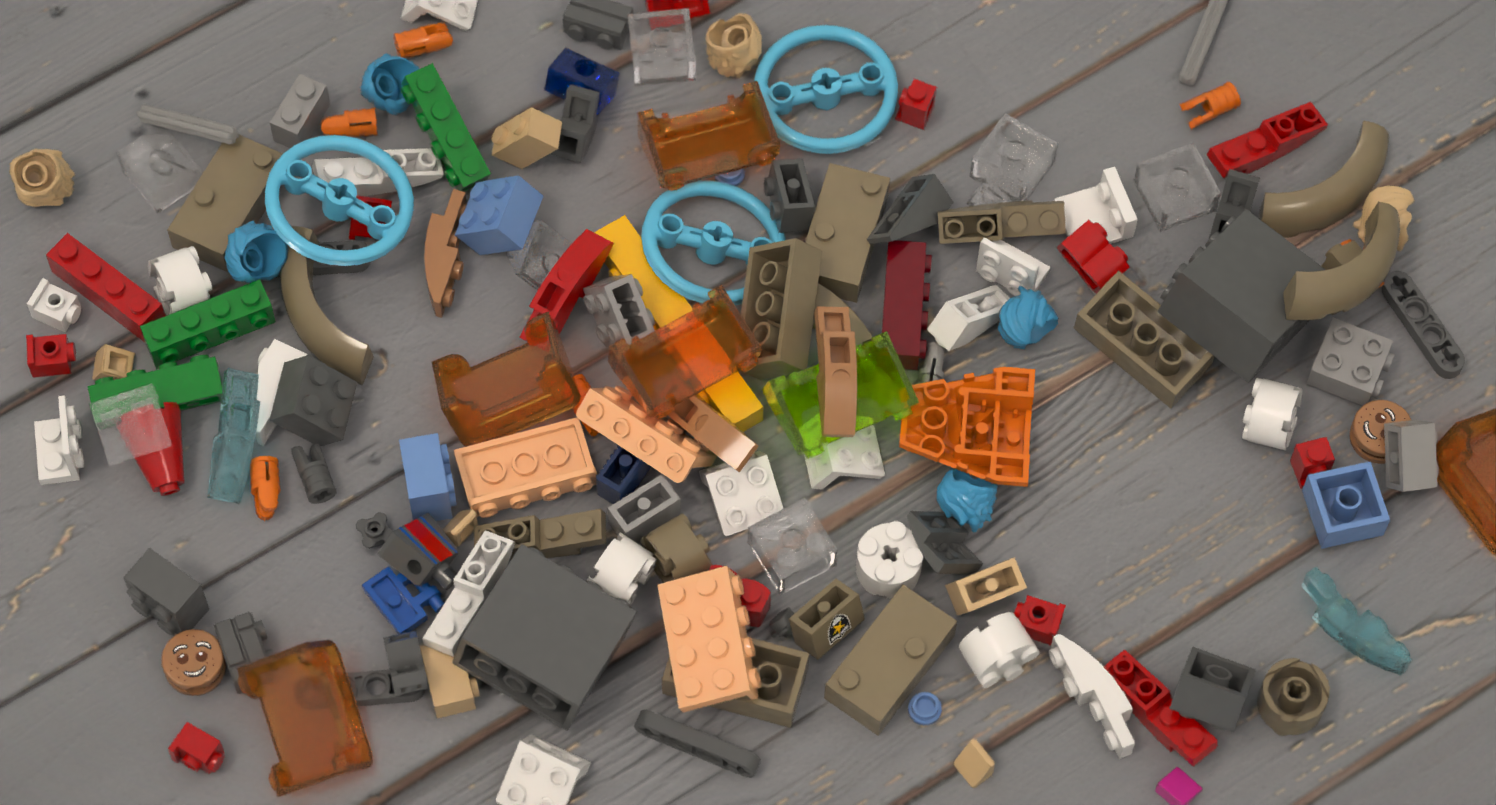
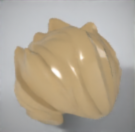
[706,13,762,78]
[9,149,75,207]
[1353,186,1414,251]

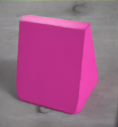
[1155,766,1203,805]

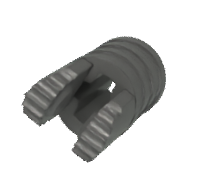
[291,444,337,504]

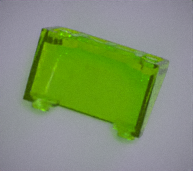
[762,331,919,459]

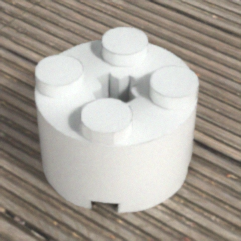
[148,246,212,316]
[1242,378,1302,451]
[856,521,923,599]
[587,532,657,606]
[959,612,1040,688]

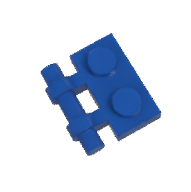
[362,566,445,634]

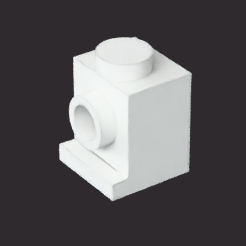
[27,278,81,333]

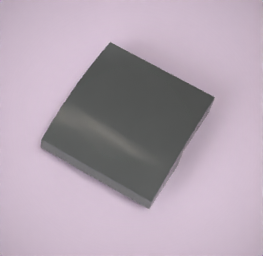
[907,511,983,574]

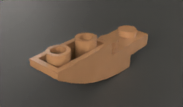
[424,189,467,318]
[814,306,857,437]
[656,377,759,472]

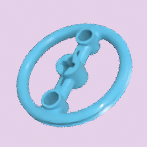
[754,25,898,154]
[265,135,414,266]
[641,181,786,306]

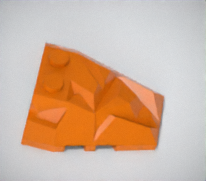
[899,367,1035,487]

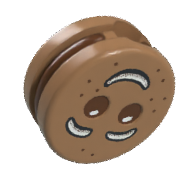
[1349,400,1411,464]
[161,629,226,696]

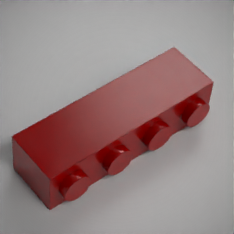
[46,233,165,342]

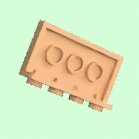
[576,385,717,483]
[453,417,597,518]
[657,566,761,712]

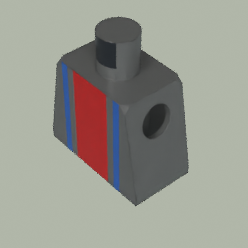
[377,513,458,590]

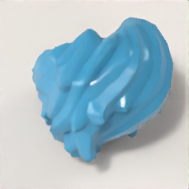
[360,53,420,115]
[225,220,288,283]
[998,286,1059,349]
[936,468,998,533]

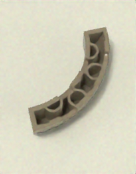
[1259,121,1389,238]
[1283,201,1400,320]
[280,226,374,385]

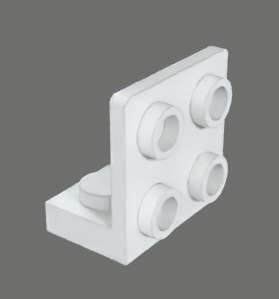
[401,0,478,31]
[1054,167,1138,244]
[976,238,1050,296]
[34,395,84,485]
[799,414,885,490]
[699,451,785,536]
[496,734,591,805]

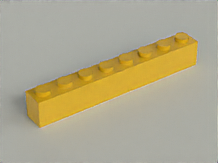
[594,215,764,432]

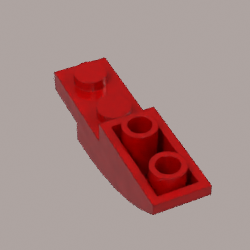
[1206,101,1328,179]
[519,229,614,353]
[1103,649,1218,767]

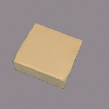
[92,344,135,380]
[442,509,478,547]
[954,739,995,788]

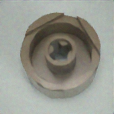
[641,513,713,583]
[1257,658,1330,736]

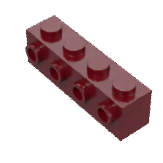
[879,240,932,370]

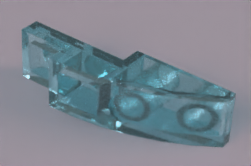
[208,368,260,504]
[1301,566,1412,675]

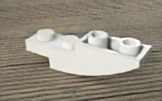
[312,148,444,196]
[423,530,515,657]
[1049,634,1135,759]

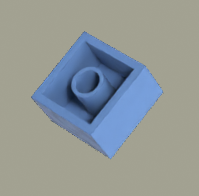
[455,175,543,255]
[399,433,457,521]
[1302,461,1390,549]

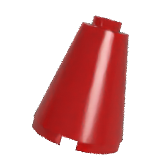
[116,402,185,496]

